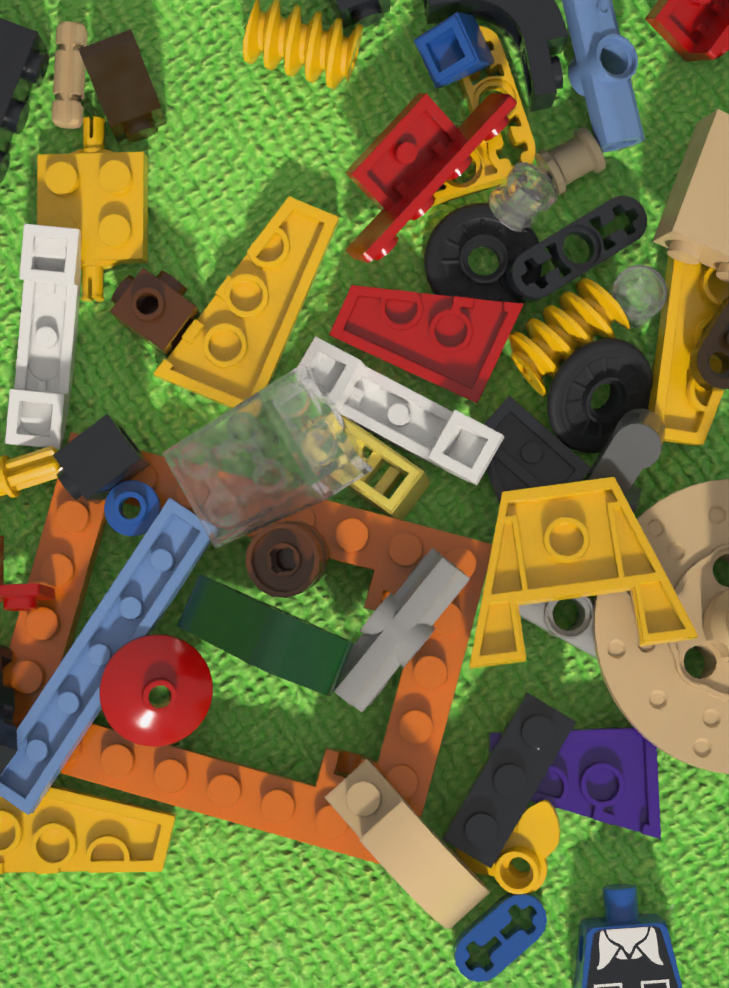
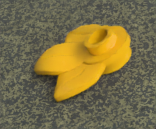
[455,799,561,894]

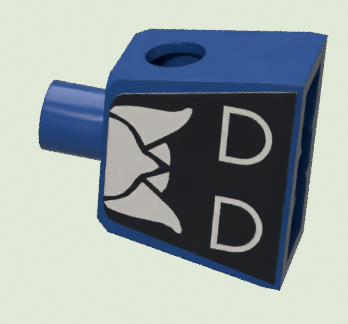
[574,884,683,988]

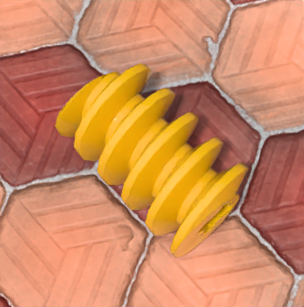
[242,0,363,90]
[508,278,630,396]

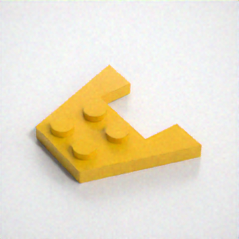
[469,477,698,669]

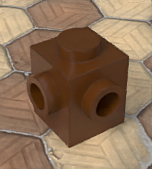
[110,268,200,358]

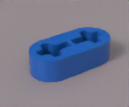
[453,892,547,982]

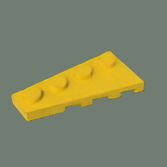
[0,785,177,874]

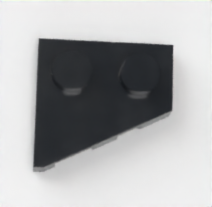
[484,396,591,504]

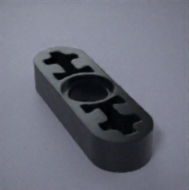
[505,196,647,303]

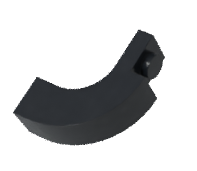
[423,0,568,112]

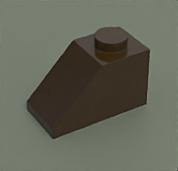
[79,29,167,142]

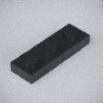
[441,692,576,868]

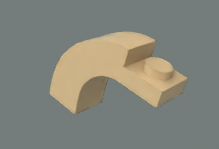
[324,759,491,930]

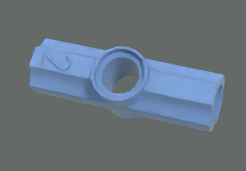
[562,0,645,153]

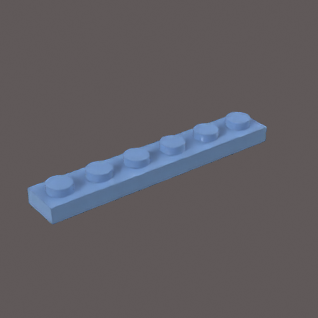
[0,498,219,815]

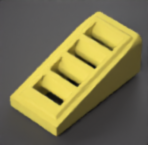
[307,413,430,520]

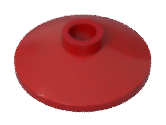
[99,634,213,747]

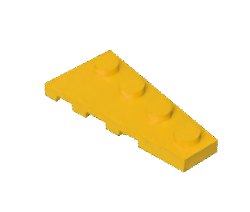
[153,196,339,418]
[648,255,729,446]

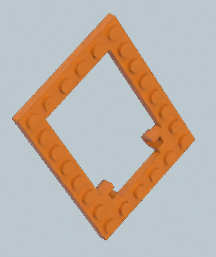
[2,432,492,864]

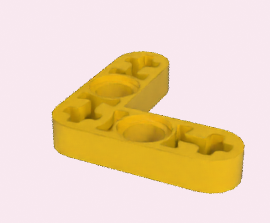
[432,26,536,206]

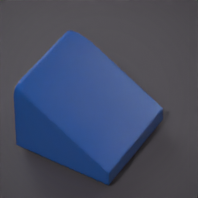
[414,12,494,89]

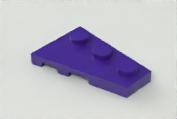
[488,727,661,839]

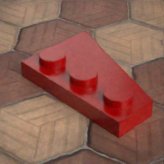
[329,285,524,403]

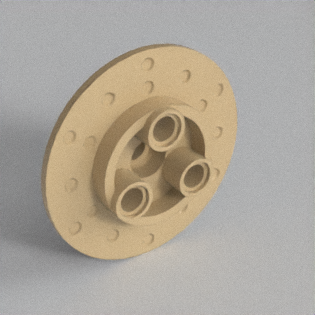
[593,479,729,774]

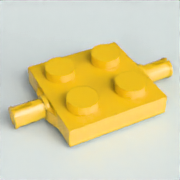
[37,116,148,302]

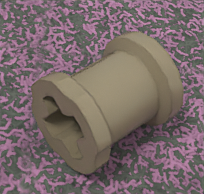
[535,127,606,196]

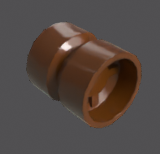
[245,520,329,598]

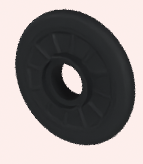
[424,203,542,304]
[547,338,653,453]

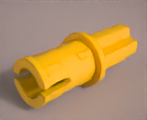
[0,446,63,498]

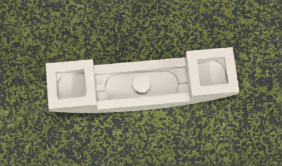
[5,224,81,449]
[288,336,504,485]

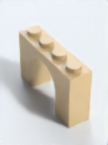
[653,109,729,283]

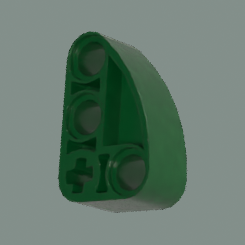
[177,574,354,696]

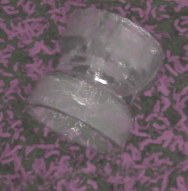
[608,265,667,328]

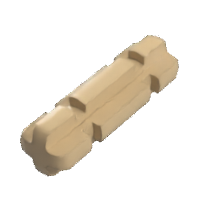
[51,21,87,129]

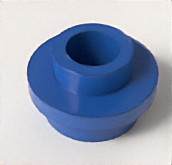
[104,480,161,536]

